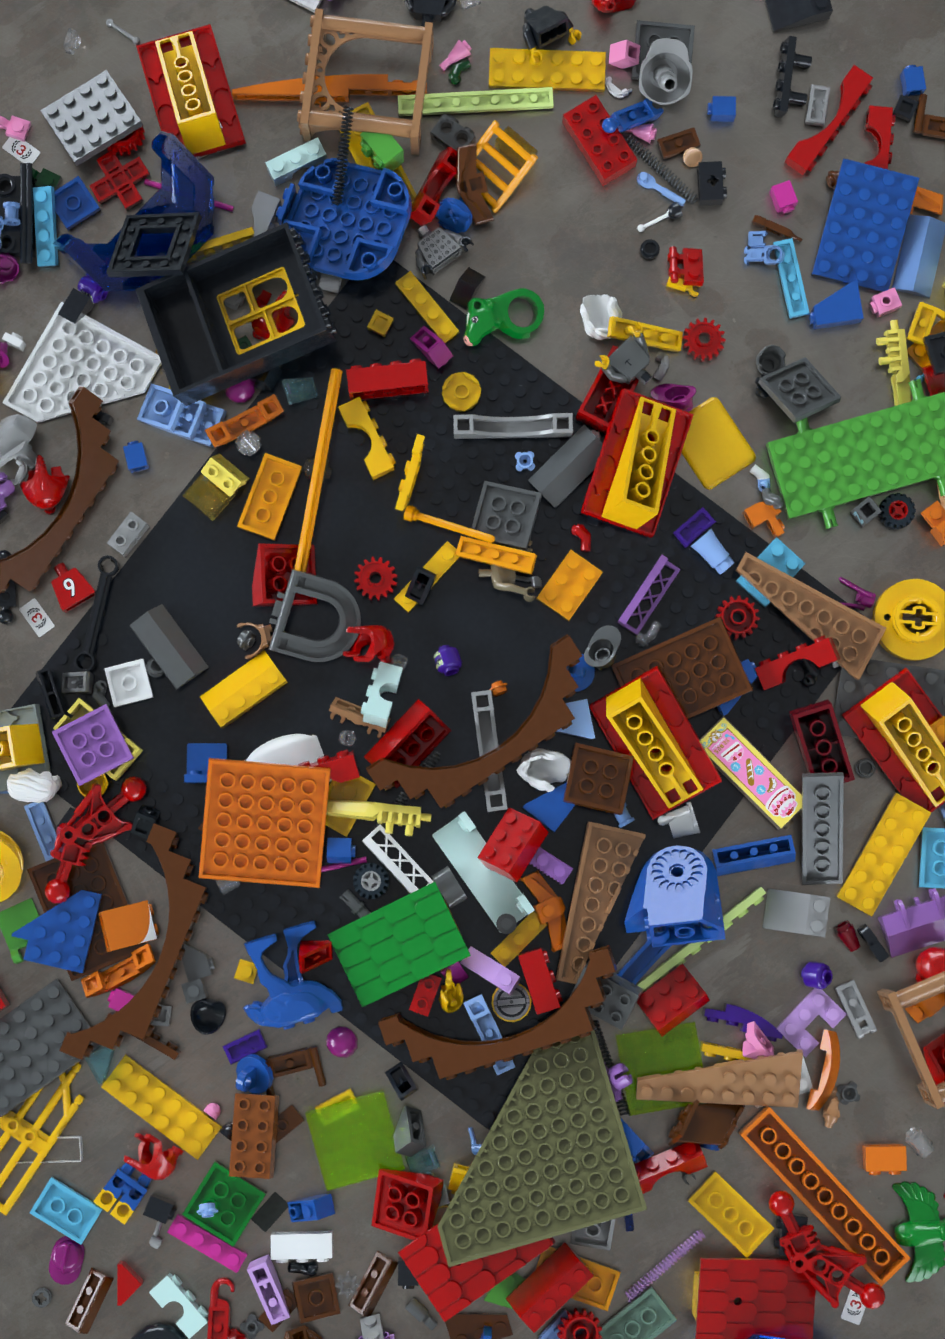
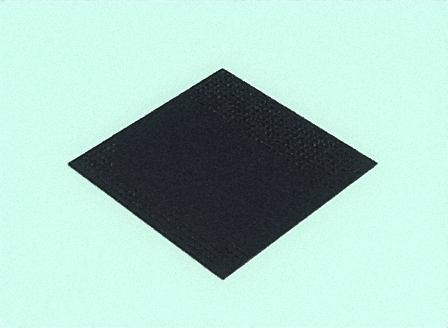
[11,260,864,1130]

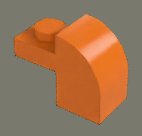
[920,500,945,547]
[742,502,785,538]
[905,992,945,1024]

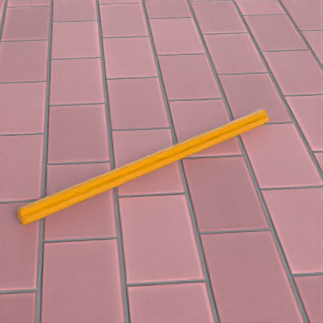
[295,368,343,572]

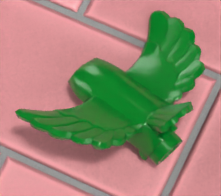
[892,1181,945,1283]

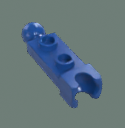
[602,98,664,133]

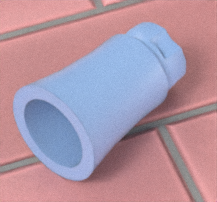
[690,528,735,575]

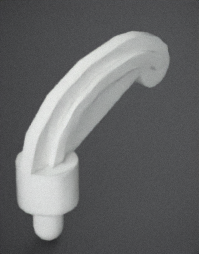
[605,76,633,98]
[10,458,28,485]

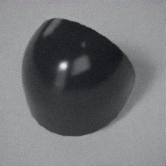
[190,999,226,1035]

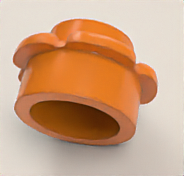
[489,680,508,697]

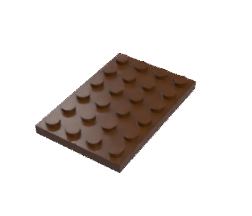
[611,617,753,719]
[27,842,145,981]

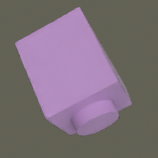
[460,946,521,996]
[247,1254,290,1325]

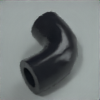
[131,1323,187,1339]

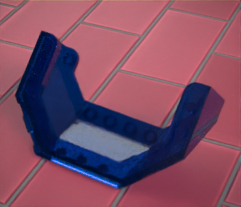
[53,131,214,291]

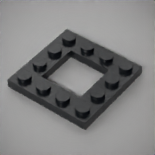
[106,212,202,277]

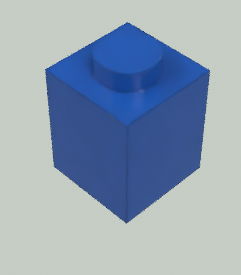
[900,65,926,97]
[707,96,736,122]
[123,441,150,473]
[327,838,356,864]

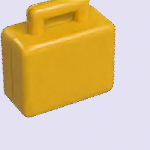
[681,397,756,490]

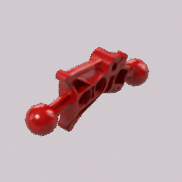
[45,776,146,904]
[768,1191,885,1309]

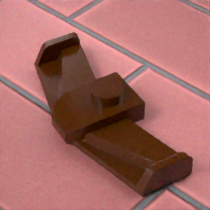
[456,143,495,225]

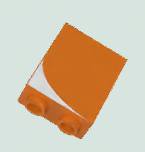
[98,900,159,952]

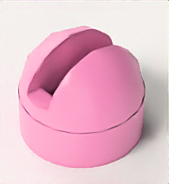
[203,1103,221,1120]

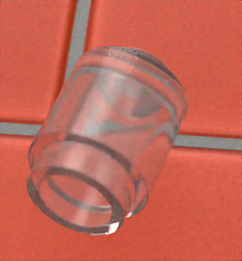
[905,1127,935,1158]

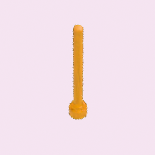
[403,505,495,543]

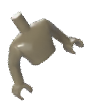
[479,540,535,602]

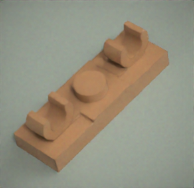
[329,697,391,738]

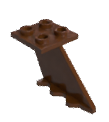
[668,1100,745,1149]

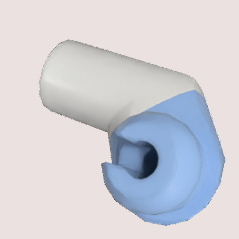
[749,464,771,492]

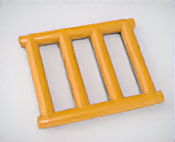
[454,120,538,213]

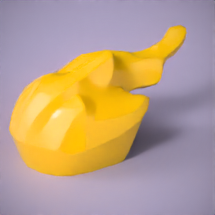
[439,969,464,1013]

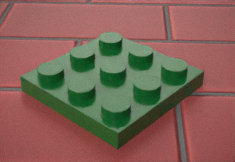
[182,1161,266,1247]

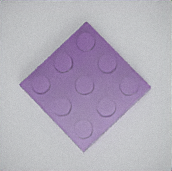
[52,704,134,786]

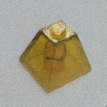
[182,474,238,521]

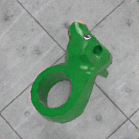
[463,288,544,346]

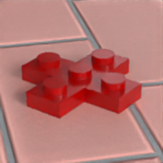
[89,150,150,210]

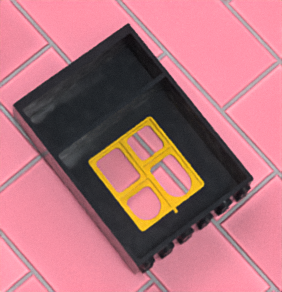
[135,222,338,406]

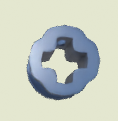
[3,202,21,226]
[611,802,635,828]

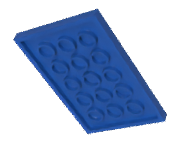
[812,158,920,292]

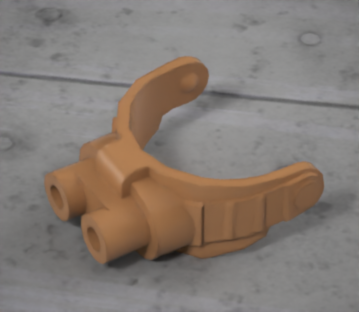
[237,622,273,660]
[823,1086,840,1128]

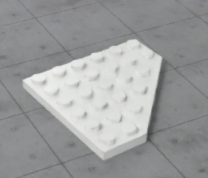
[2,302,162,423]

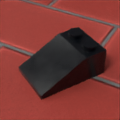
[765,0,833,32]

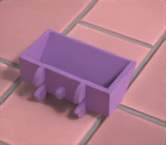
[877,888,945,958]

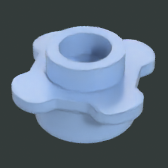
[515,451,535,471]
[197,1203,218,1218]

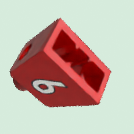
[51,562,96,613]

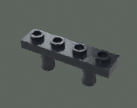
[773,36,812,118]

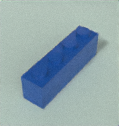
[712,835,796,876]

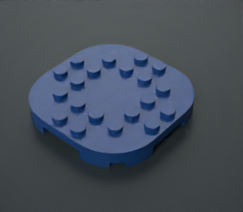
[283,158,412,280]

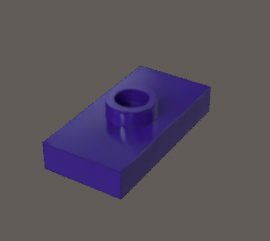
[673,507,716,548]
[222,1029,268,1065]

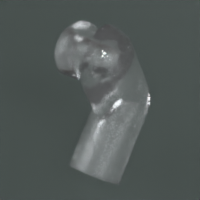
[635,621,662,646]

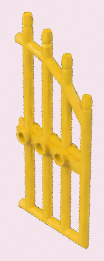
[0,1062,84,1216]

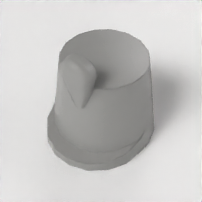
[658,802,700,838]

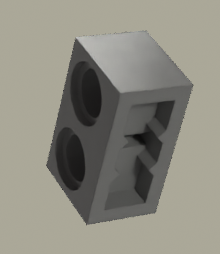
[430,114,476,151]

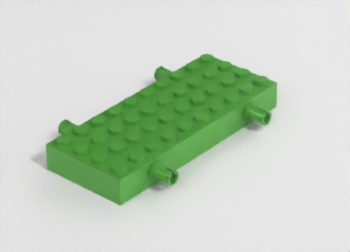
[766,379,945,529]

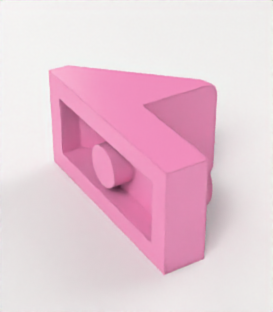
[743,1021,774,1059]

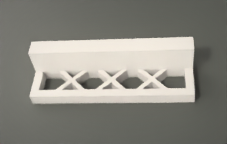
[362,824,433,893]

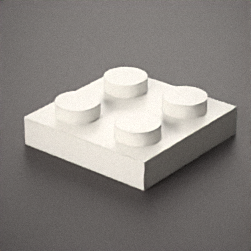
[104,659,154,707]

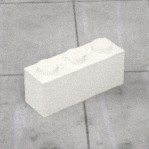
[271,1230,333,1263]

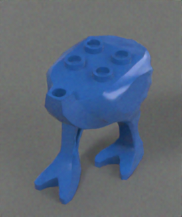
[243,920,343,1030]

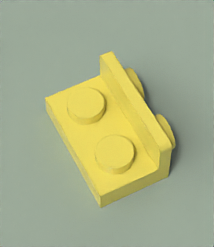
[201,454,250,496]

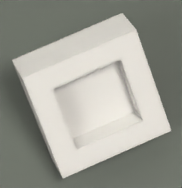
[2,332,26,352]

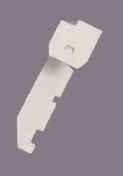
[17,1135,83,1163]

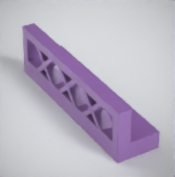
[617,555,681,635]

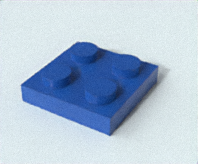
[54,176,101,230]

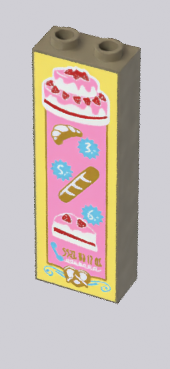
[700,716,802,830]

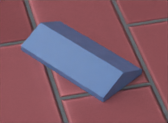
[892,215,945,298]

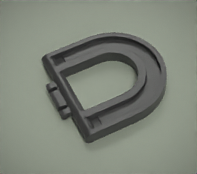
[269,569,361,662]

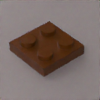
[292,1272,341,1324]

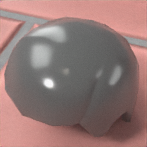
[756,345,786,376]

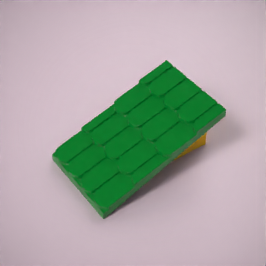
[327,882,471,1007]

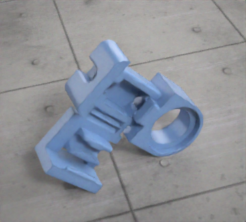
[744,231,785,266]

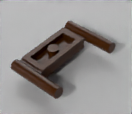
[914,94,945,139]
[265,1046,326,1095]

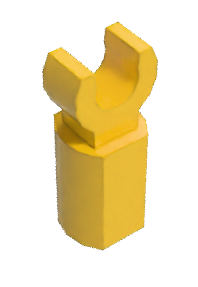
[666,277,701,297]

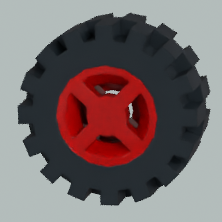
[878,493,916,530]

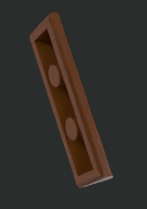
[348,1251,398,1317]
[65,1267,114,1334]

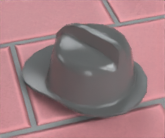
[584,626,621,671]

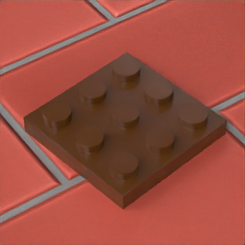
[563,743,634,815]

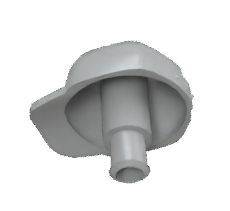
[639,38,693,105]
[0,414,37,469]

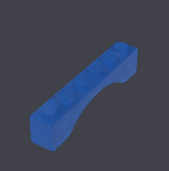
[617,932,672,985]

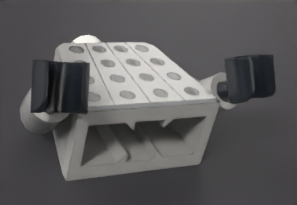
[415,225,474,279]

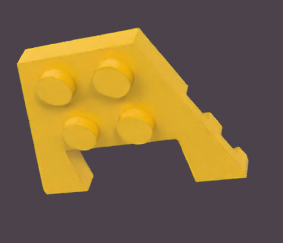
[395,434,425,511]

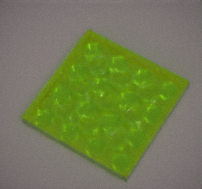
[615,1022,703,1116]
[305,1090,405,1191]

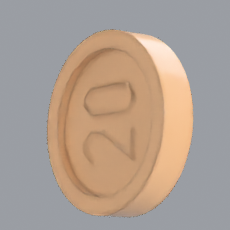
[683,147,703,167]

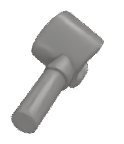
[149,1221,163,1249]

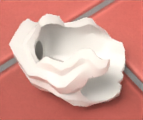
[580,294,622,340]
[517,748,571,792]
[7,768,62,803]

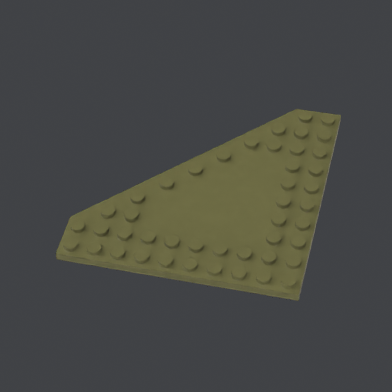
[437,1030,647,1267]

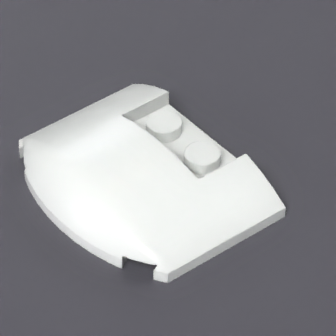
[244,734,332,782]

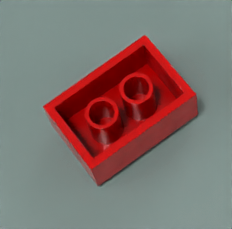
[477,807,549,882]
[518,948,563,1015]
[637,963,710,1037]

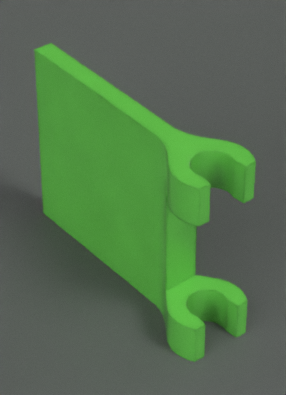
[0,898,40,964]

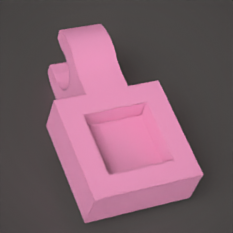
[0,116,31,142]

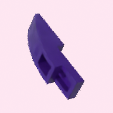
[702,1003,783,1042]

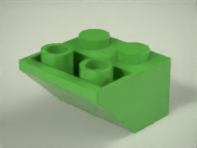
[360,132,404,171]

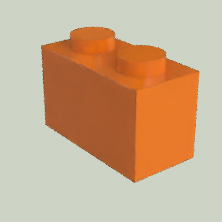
[862,1144,907,1175]

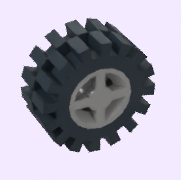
[353,863,390,899]

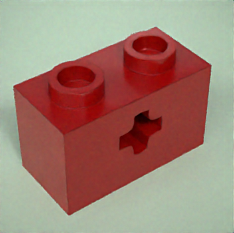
[409,974,442,1017]

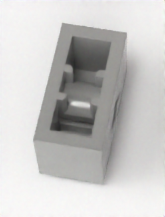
[107,512,150,558]

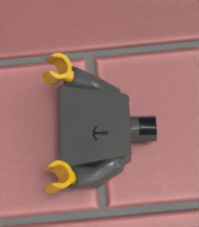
[595,322,652,385]

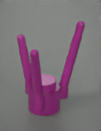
[839,577,876,611]

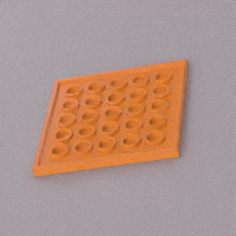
[199,758,331,888]

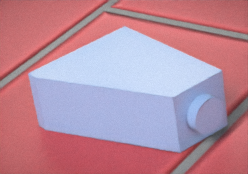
[556,699,595,740]

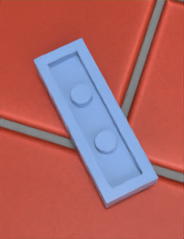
[24,802,57,861]

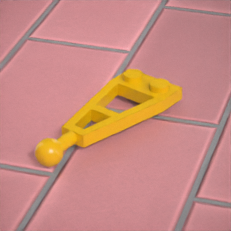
[906,301,945,346]

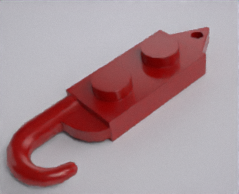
[207,1278,235,1339]

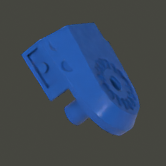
[625,845,725,948]

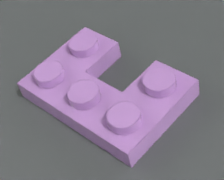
[777,988,847,1058]

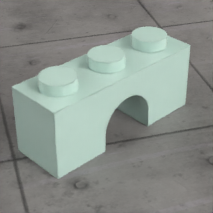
[265,137,327,186]
[361,661,403,728]
[149,1273,209,1339]

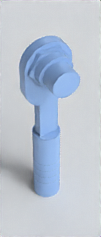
[637,172,686,207]

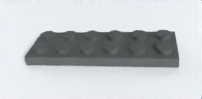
[802,772,844,885]

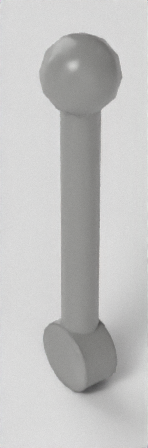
[106,19,140,45]

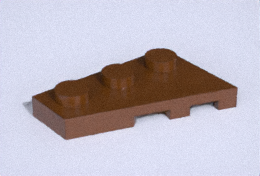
[445,1313,513,1339]

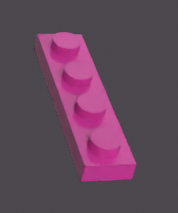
[167,1214,248,1273]

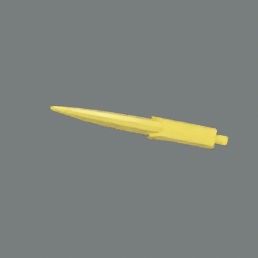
[876,320,912,406]
[326,800,432,836]

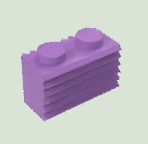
[529,847,573,884]

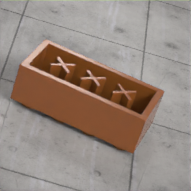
[229,1093,279,1179]

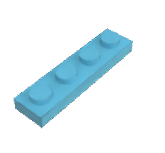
[33,186,59,267]
[773,238,810,319]

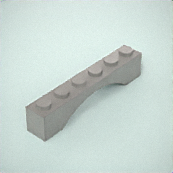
[224,191,282,310]
[453,413,573,439]
[471,690,508,813]

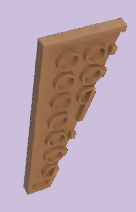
[736,552,886,680]
[556,822,646,984]
[636,1049,803,1108]

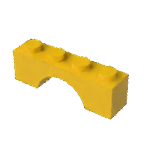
[338,397,396,480]

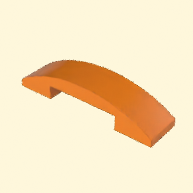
[205,394,284,448]
[81,943,156,998]
[806,1029,840,1111]

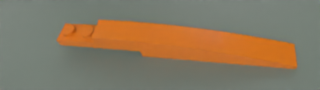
[232,74,427,103]

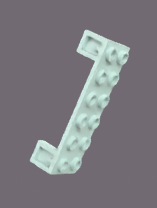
[432,811,534,933]

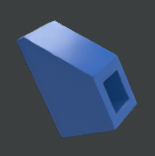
[287,1194,335,1222]

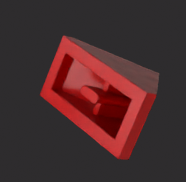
[299,940,332,974]
[117,1261,144,1306]

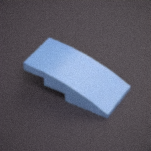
[137,383,227,448]

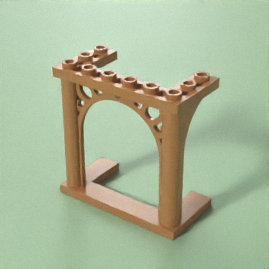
[297,8,434,156]
[877,971,945,1109]

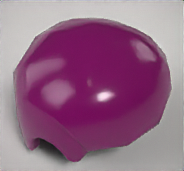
[0,253,19,284]
[225,379,255,403]
[326,1026,358,1058]

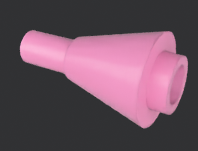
[439,40,472,71]
[624,124,657,143]

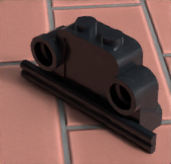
[0,163,36,264]

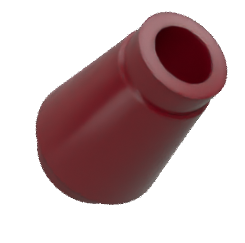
[835,920,861,952]

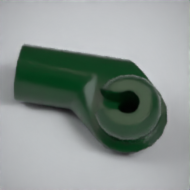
[448,58,471,85]

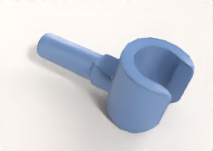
[468,1127,482,1155]

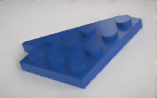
[12,890,102,973]

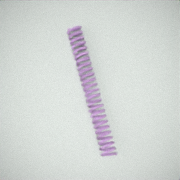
[625,1230,705,1302]

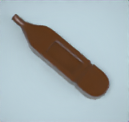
[752,215,802,242]

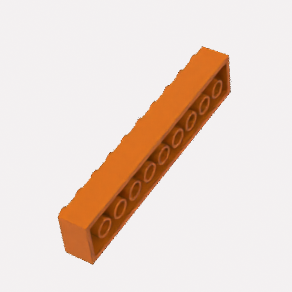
[738,1106,911,1287]

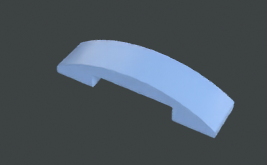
[463,994,516,1075]

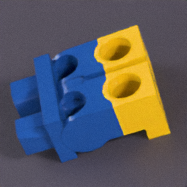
[93,1163,152,1225]

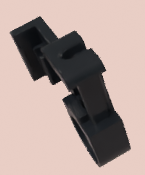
[857,924,890,962]

